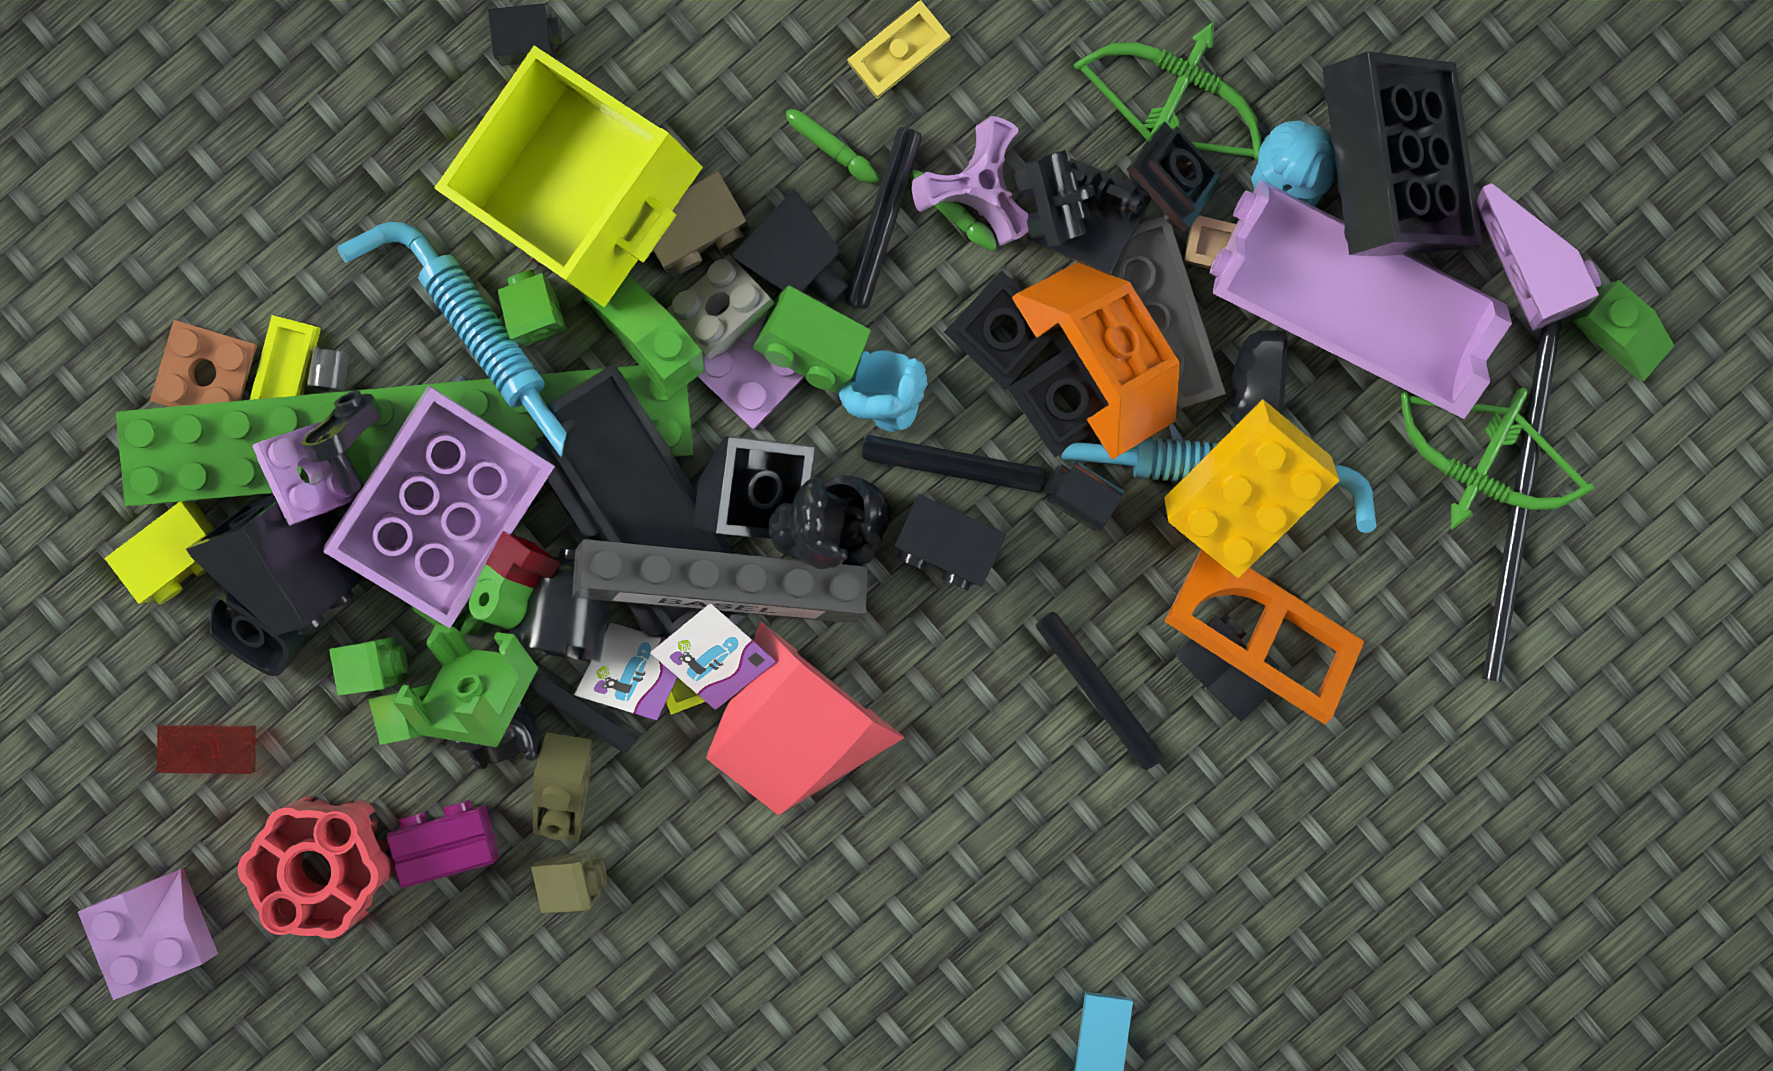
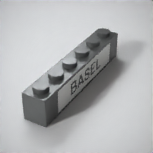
[572,539,868,623]

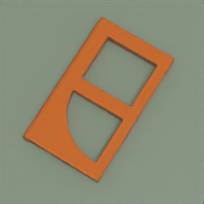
[1164,549,1364,725]

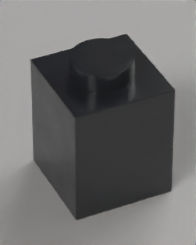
[488,3,563,66]

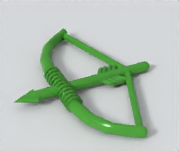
[1074,21,1261,161]
[1401,388,1595,530]

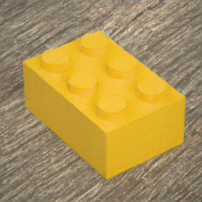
[1164,399,1340,578]

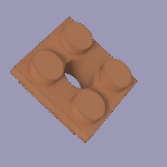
[150,320,257,407]

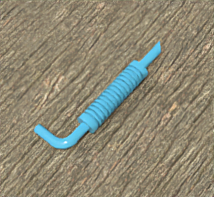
[337,222,567,457]
[1061,437,1376,533]

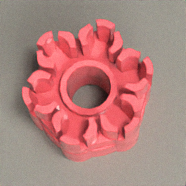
[238,796,396,939]

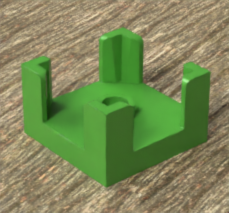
[393,624,538,747]

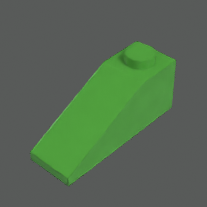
[580,275,705,399]

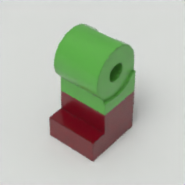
[469,531,560,629]

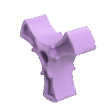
[912,116,1029,246]

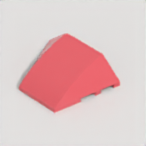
[706,621,904,816]

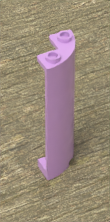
[1210,179,1512,419]

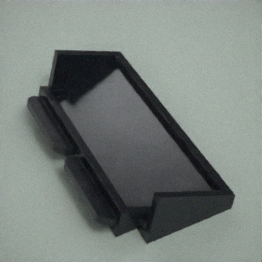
[532,363,749,637]

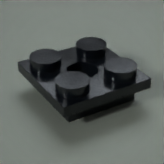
[1126,121,1220,232]
[944,270,1062,390]
[1007,345,1109,458]

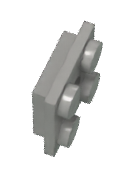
[666,254,775,360]

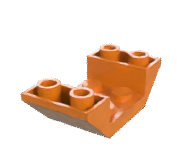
[1012,262,1180,460]

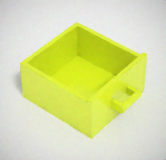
[435,46,703,308]

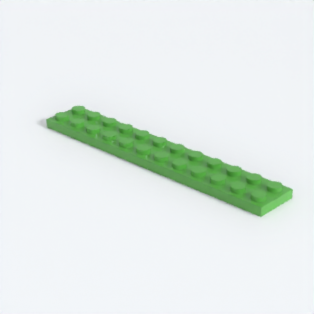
[116,365,694,506]

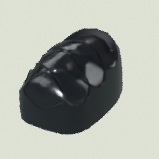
[1230,330,1288,425]
[209,586,305,676]

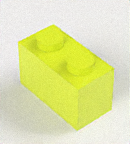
[104,501,214,605]

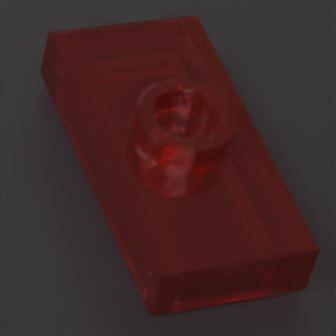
[157,725,256,774]

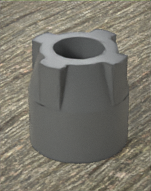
[307,348,349,392]

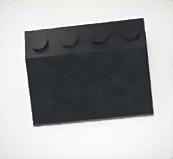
[1322,51,1483,256]

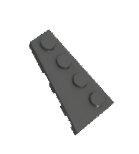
[1111,216,1226,409]

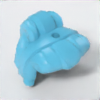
[1251,120,1336,207]
[838,350,928,432]

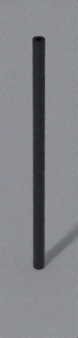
[1482,319,1562,682]

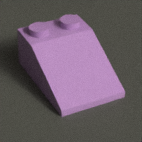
[1476,183,1601,331]

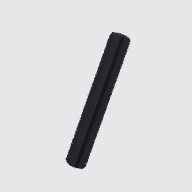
[845,127,921,309]
[862,435,1046,493]
[1036,611,1163,770]

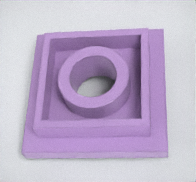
[253,421,358,526]

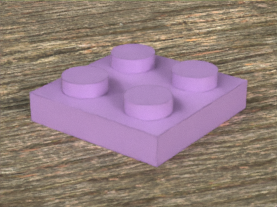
[698,316,805,430]

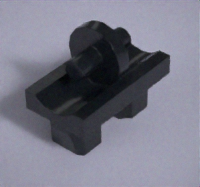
[1014,150,1095,247]

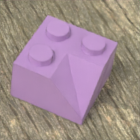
[78,868,218,1000]

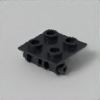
[1027,158,1152,275]

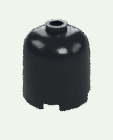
[509,548,610,662]

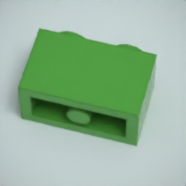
[752,285,871,392]

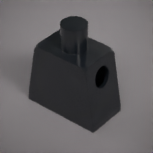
[732,189,849,307]

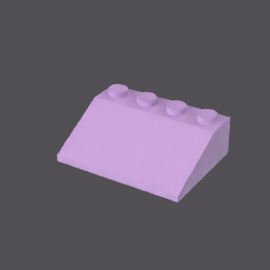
[324,385,555,628]

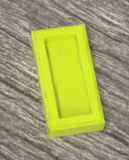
[250,315,321,400]

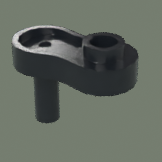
[301,391,382,494]

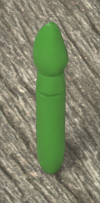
[786,109,880,184]
[909,170,996,251]

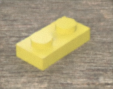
[847,0,950,99]

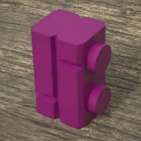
[387,799,500,889]

